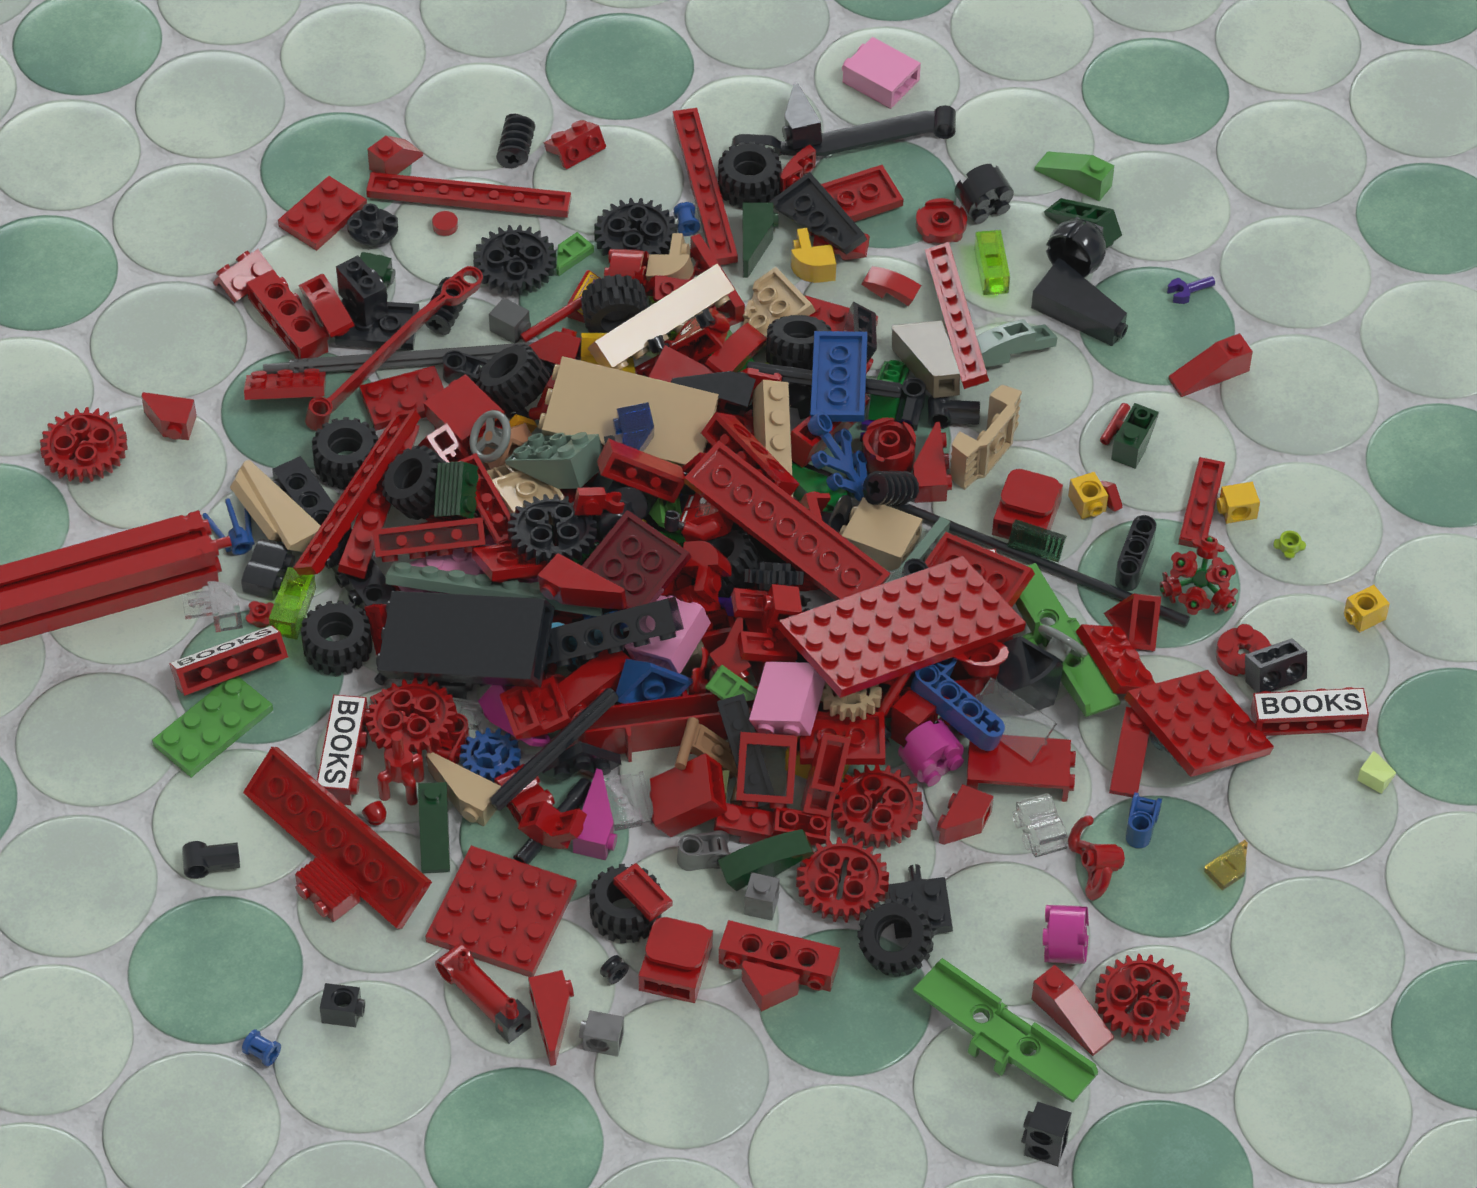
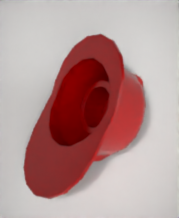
[953,641,1009,678]

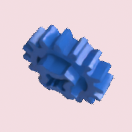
[460,728,521,783]

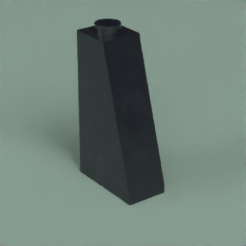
[1031,258,1128,346]

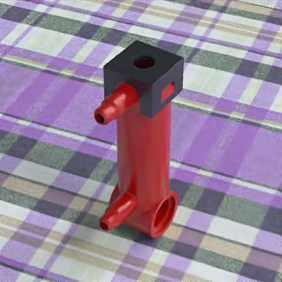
[435,944,531,1044]

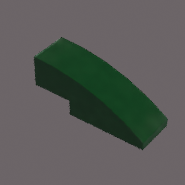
[718,829,814,891]

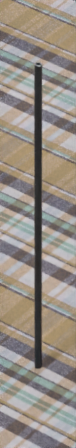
[792,460,1190,627]

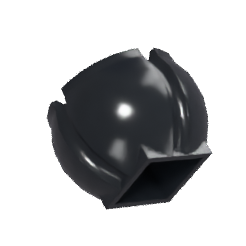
[1046,217,1106,278]

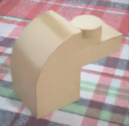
[646,233,694,282]

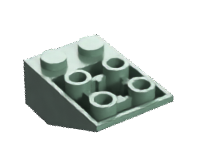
[505,432,603,489]

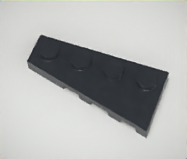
[769,172,867,255]

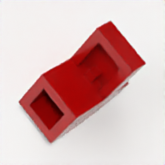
[682,541,731,602]
[518,801,587,849]

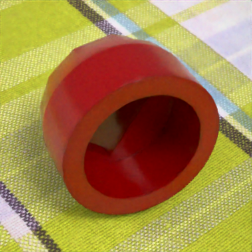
[362,801,387,826]

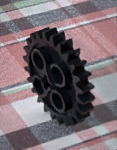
[594,198,677,256]
[473,225,557,296]
[508,494,597,565]

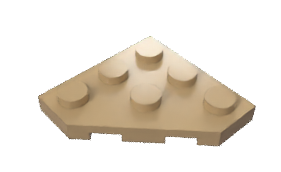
[743,267,815,350]

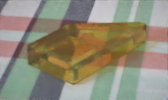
[1204,840,1248,891]

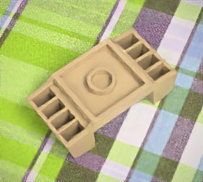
[950,385,1022,490]
[487,463,564,525]

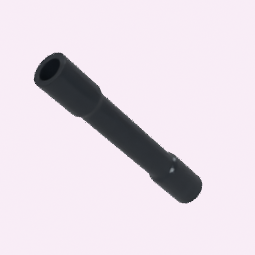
[513,778,592,864]

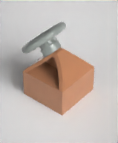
[470,410,532,471]

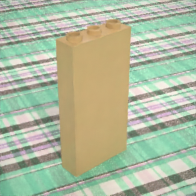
[538,356,719,467]

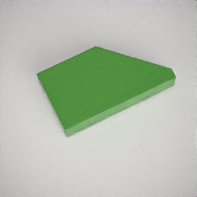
[556,232,594,276]
[705,665,757,701]

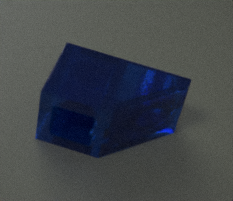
[613,402,654,452]

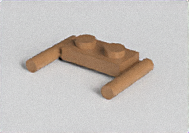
[675,717,741,806]

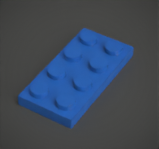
[810,331,868,422]

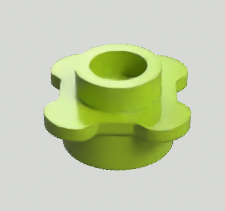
[1273,530,1306,558]

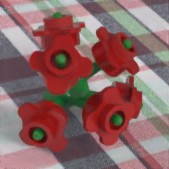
[1160,536,1238,615]

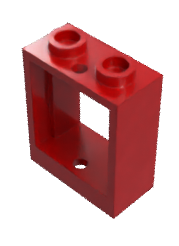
[736,732,797,809]

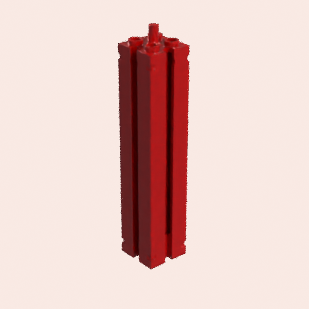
[0,510,232,646]

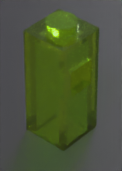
[974,230,1010,295]
[269,567,316,640]

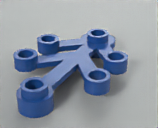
[808,412,867,502]

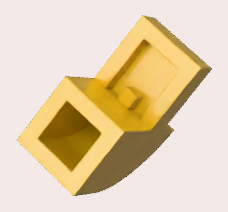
[791,228,836,283]

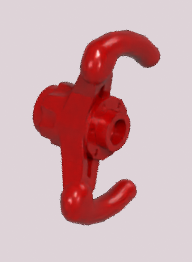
[1068,815,1125,901]

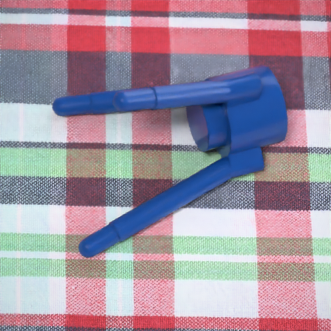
[202,498,255,555]

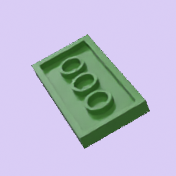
[152,676,273,778]

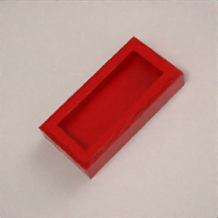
[613,863,673,921]

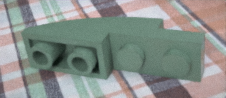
[977,319,1058,367]

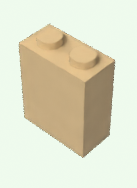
[839,497,923,572]

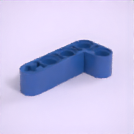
[910,657,1005,751]

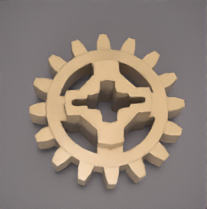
[820,682,882,722]

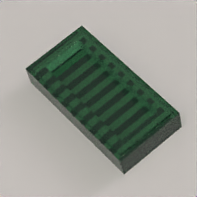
[1007,519,1067,563]

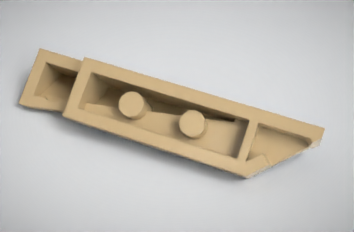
[230,460,321,552]

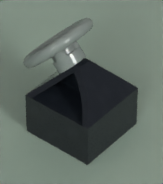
[997,625,1088,716]

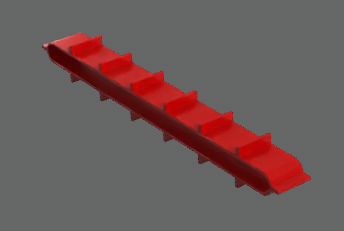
[561,660,996,762]

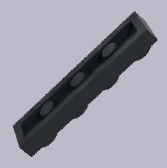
[717,693,775,808]

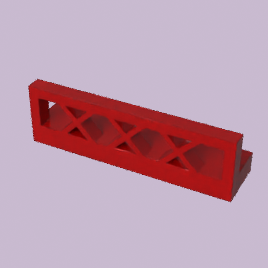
[690,234,745,326]

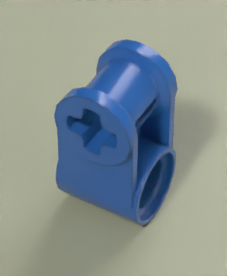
[1126,792,1162,848]

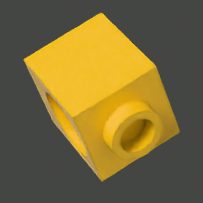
[1068,472,1108,519]
[1216,481,1260,524]
[1344,585,1390,633]

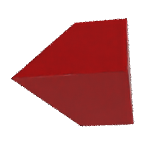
[1103,593,1161,651]

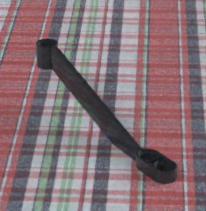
[731,105,956,156]

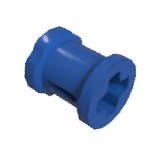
[673,202,700,236]
[242,1029,281,1066]

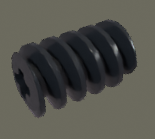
[496,113,536,169]
[425,277,468,335]
[863,471,919,505]

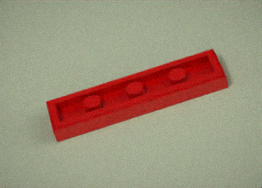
[1178,457,1225,548]

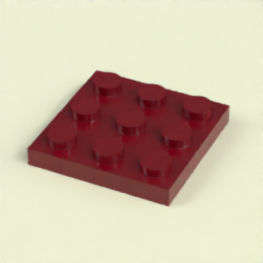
[582,510,692,609]

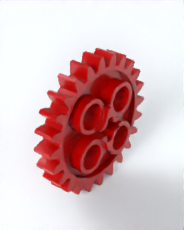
[40,407,128,483]
[366,678,458,755]
[832,765,923,848]
[796,837,889,923]
[1095,954,1190,1042]

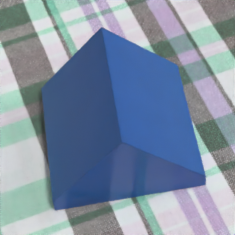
[616,659,693,704]

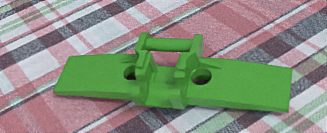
[1015,563,1121,717]
[913,958,1098,1103]

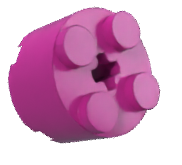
[898,720,964,787]
[1043,905,1089,964]

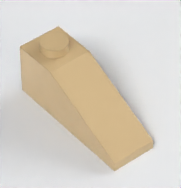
[427,752,501,826]

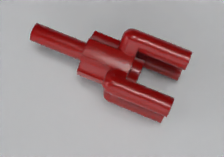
[377,731,425,806]

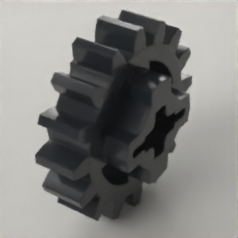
[744,562,804,591]

